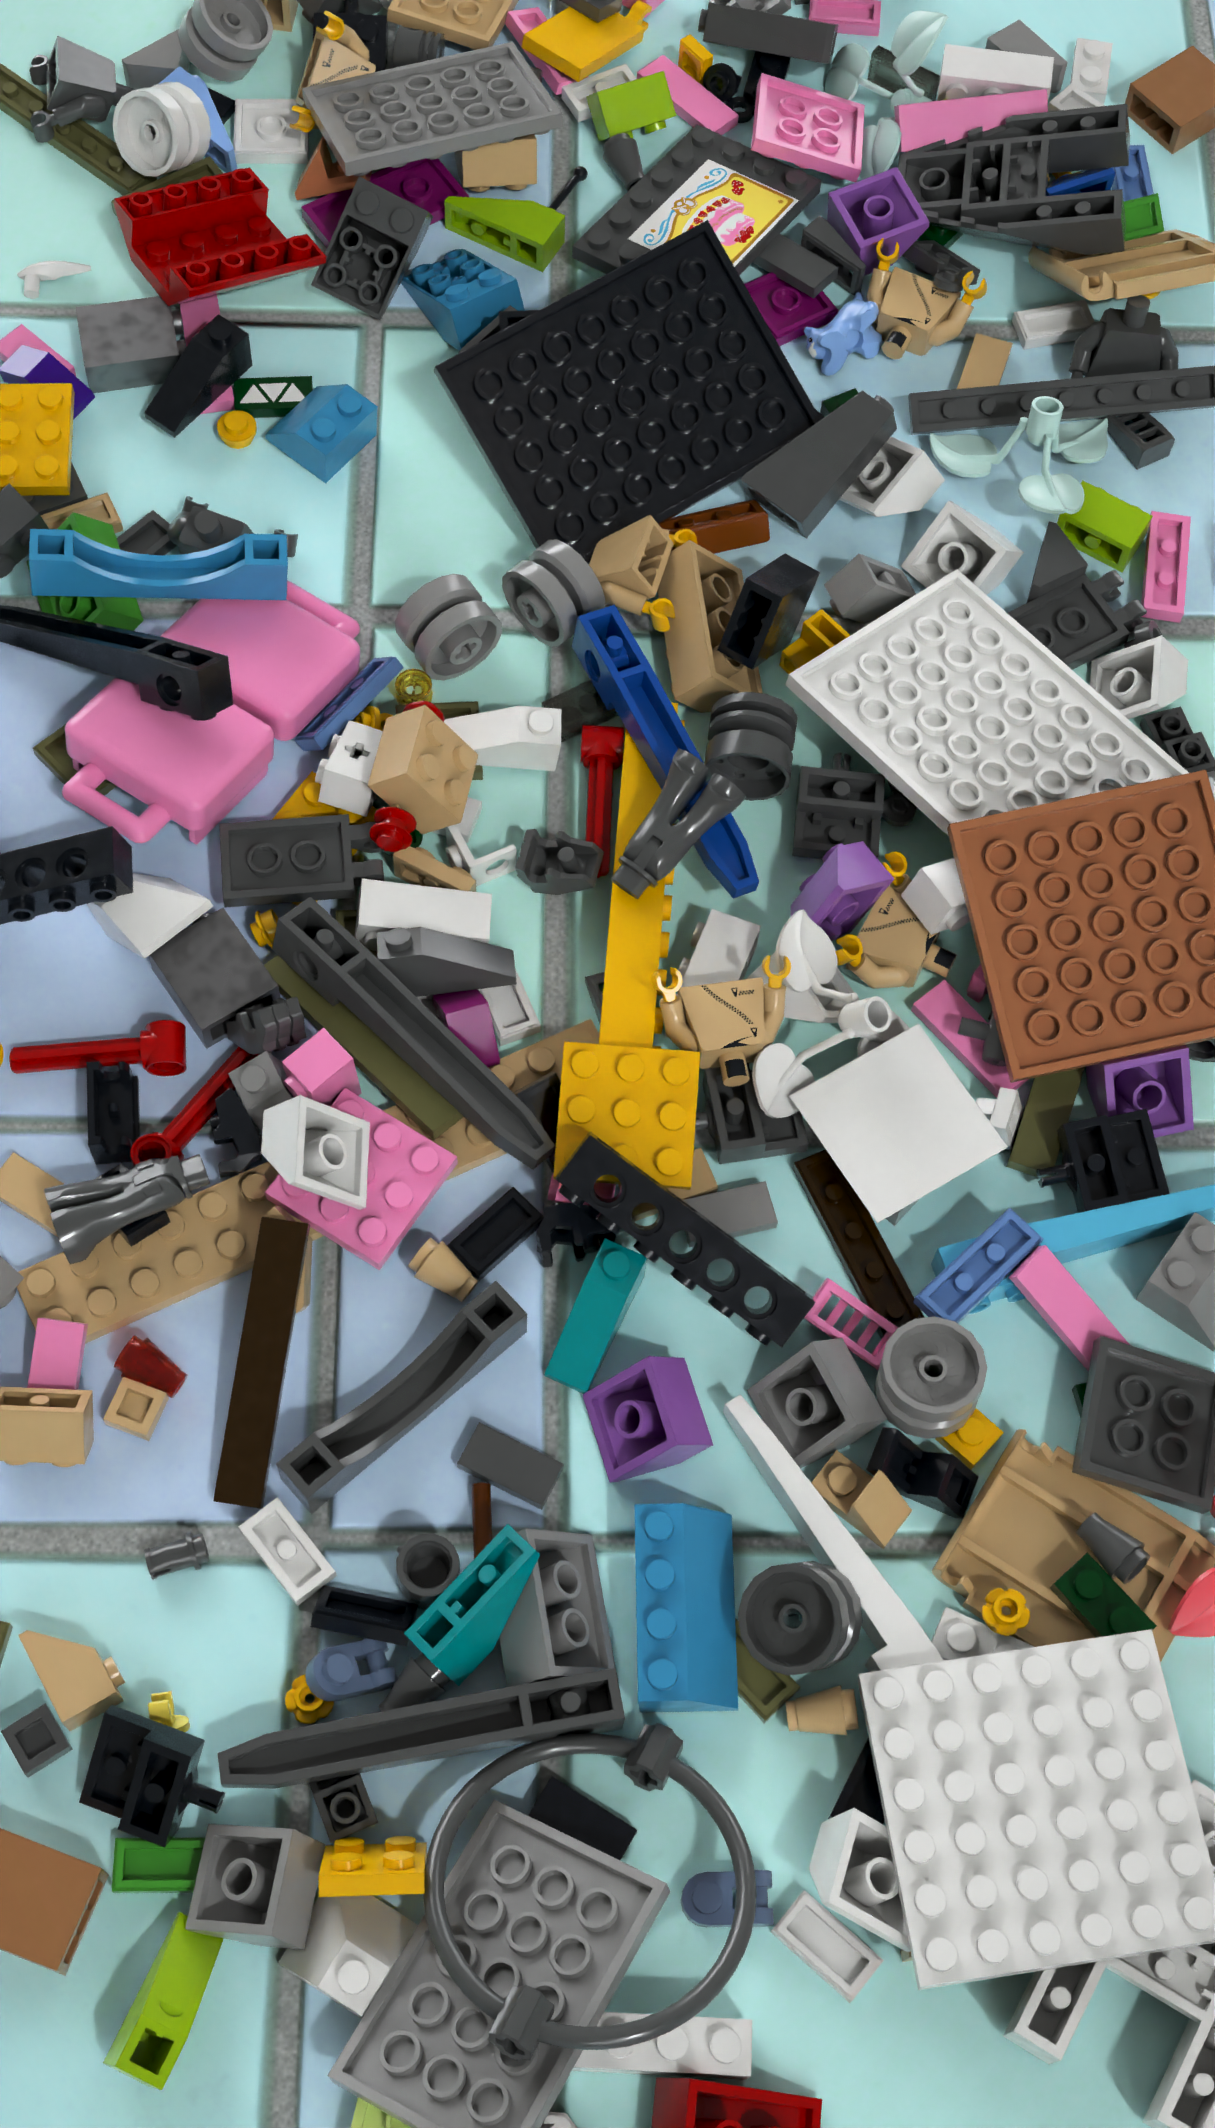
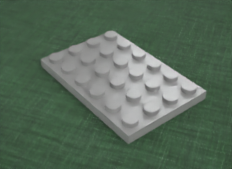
[302,42,563,177]
[327,1799,670,2128]

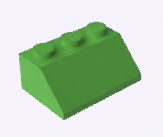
[26,512,143,631]

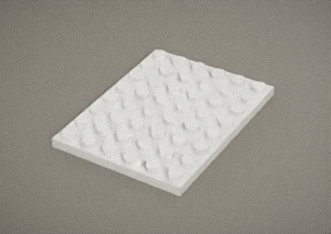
[785,569,1189,836]

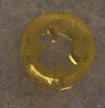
[395,669,433,705]

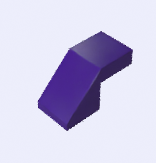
[0,345,95,420]

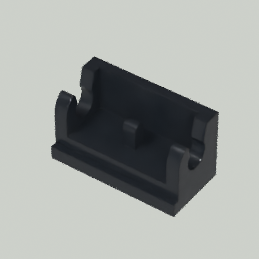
[86,1061,140,1165]

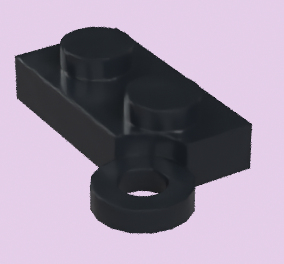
[726,51,791,123]

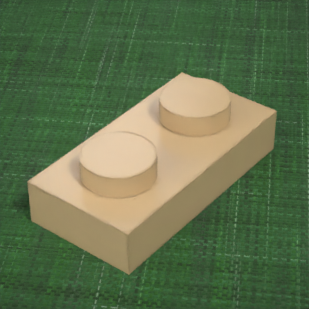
[393,846,476,892]

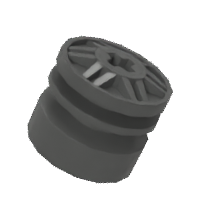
[704,692,798,801]

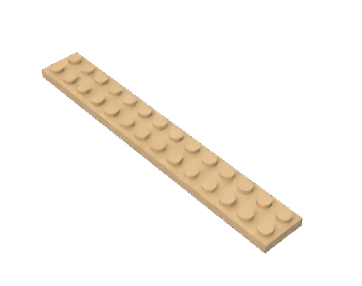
[17,1019,599,1344]

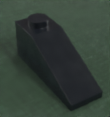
[144,314,253,438]

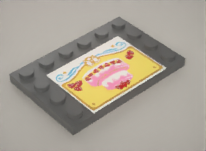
[572,124,821,276]

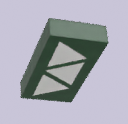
[234,376,313,418]

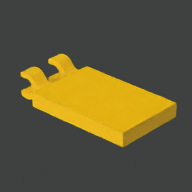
[521,0,652,82]

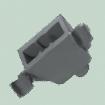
[29,36,134,143]
[1069,295,1179,379]
[167,496,298,557]

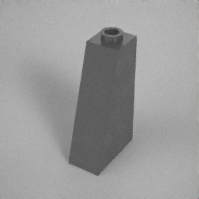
[698,2,838,64]
[741,390,897,539]

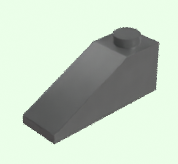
[377,927,517,997]

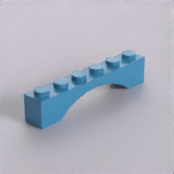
[29,529,288,600]

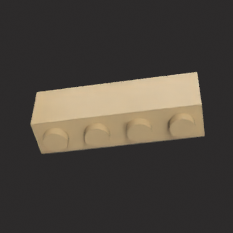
[657,540,763,713]

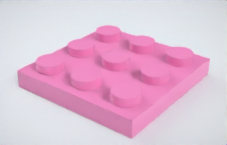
[751,73,865,183]
[265,1088,458,1270]

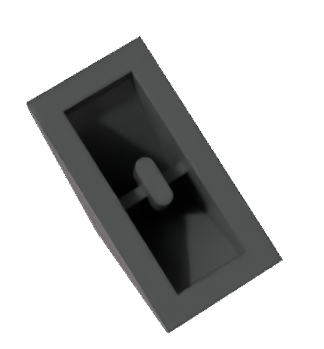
[1027,522,1088,603]

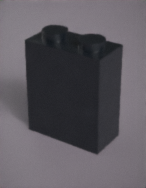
[717,553,820,670]

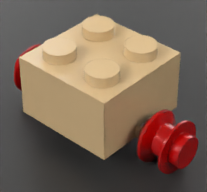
[367,701,478,852]

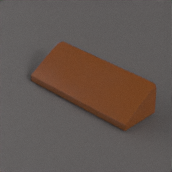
[659,499,770,554]

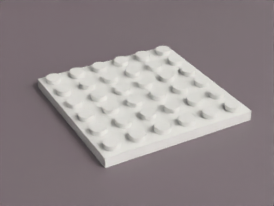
[857,1629,1215,1990]

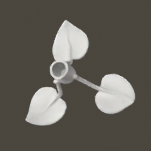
[752,909,909,1118]

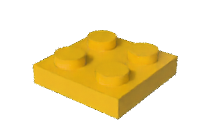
[318,1836,427,1897]

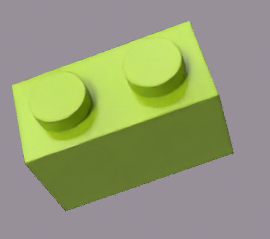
[586,71,676,141]
[1057,480,1153,572]

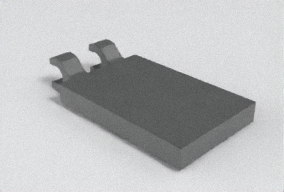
[1008,570,1147,670]
[219,814,384,908]

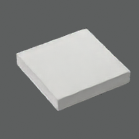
[233,99,309,164]

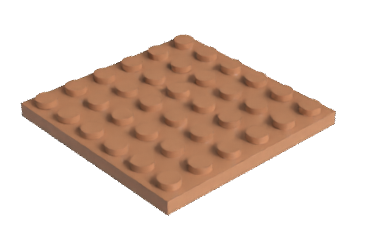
[947,770,1215,1083]

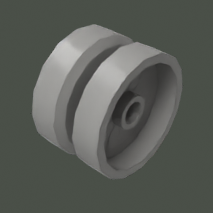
[178,0,273,82]
[502,539,605,647]
[395,574,502,681]
[875,1316,987,1439]

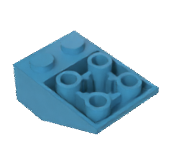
[401,249,525,350]

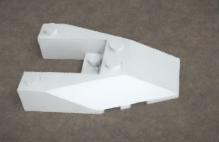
[1003,1780,1215,2128]

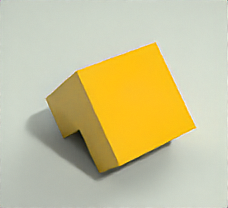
[779,609,850,674]

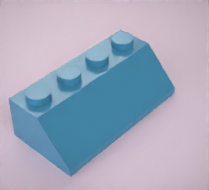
[634,1503,738,1713]

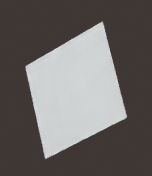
[789,1023,1008,1223]

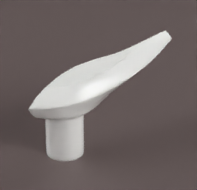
[17,261,91,299]

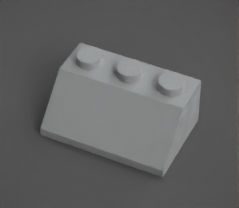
[485,1528,616,1687]

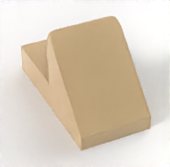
[811,1450,912,1549]

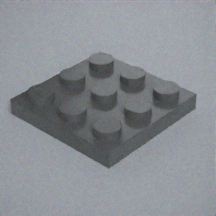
[1072,1336,1215,1514]

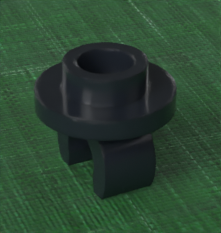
[703,63,742,102]

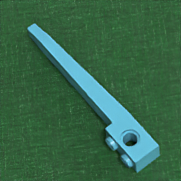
[931,1185,1215,1314]

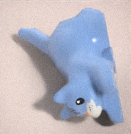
[804,292,882,376]

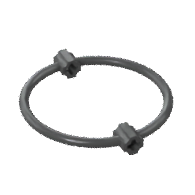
[423,1723,757,2061]

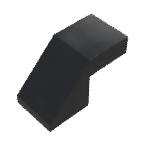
[866,1427,979,1519]

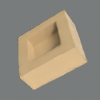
[103,1377,169,1441]

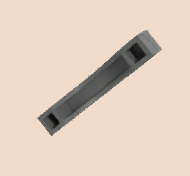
[276,1281,527,1514]

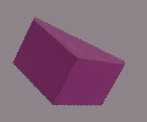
[432,989,500,1067]

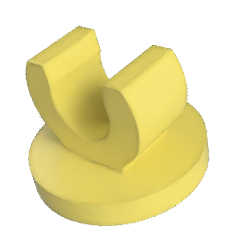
[148,1691,190,1732]

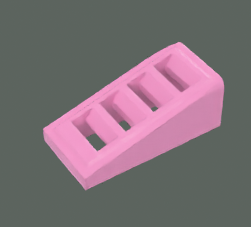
[804,1278,898,1370]

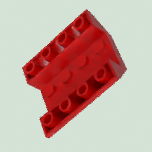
[114,167,327,306]

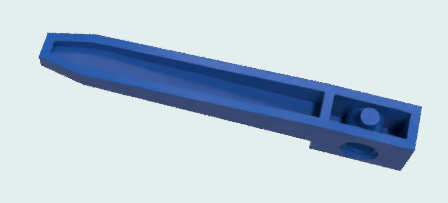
[571,605,759,899]

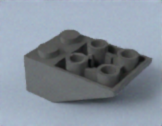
[311,176,433,320]

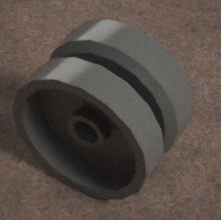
[738,1561,863,1676]

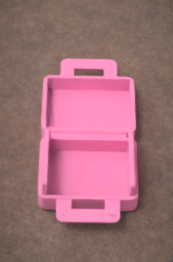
[62,581,360,845]

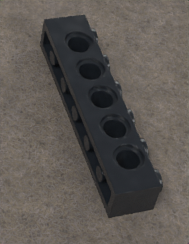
[0,826,133,925]
[556,1131,816,1347]

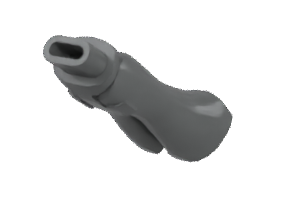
[611,748,746,899]
[44,1154,210,1264]

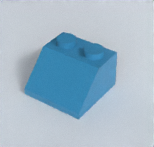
[265,384,378,484]

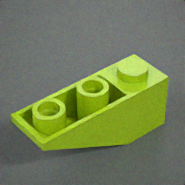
[103,1912,224,2090]

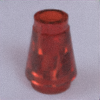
[114,1335,188,1398]

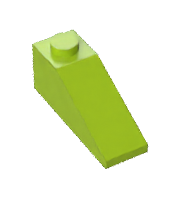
[444,196,565,272]

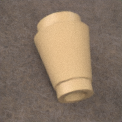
[408,1238,479,1302]
[786,1685,859,1736]

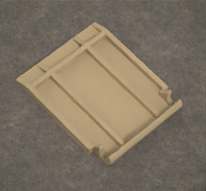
[1028,229,1215,301]
[932,1429,1215,1662]

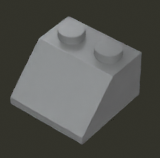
[1136,1212,1215,1352]
[747,1338,887,1469]
[185,1824,325,1950]

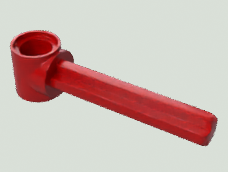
[580,725,624,878]
[9,1020,187,1076]
[130,1047,258,1167]

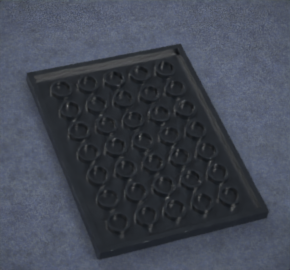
[434,220,821,564]

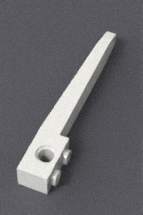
[723,1394,944,1672]

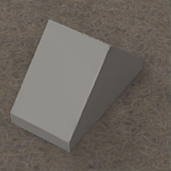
[122,29,190,90]

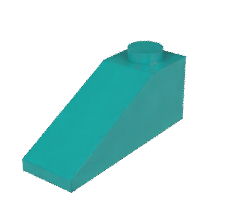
[544,1238,647,1394]
[404,1524,540,1686]

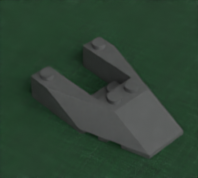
[898,104,1130,255]

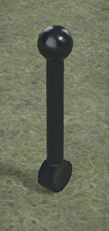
[548,166,588,210]

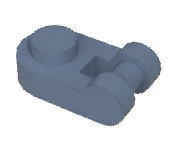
[305,1638,397,1701]
[681,1870,774,1928]

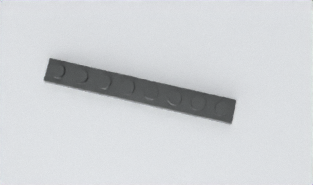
[908,366,1215,435]

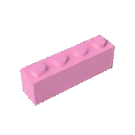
[894,89,1048,153]

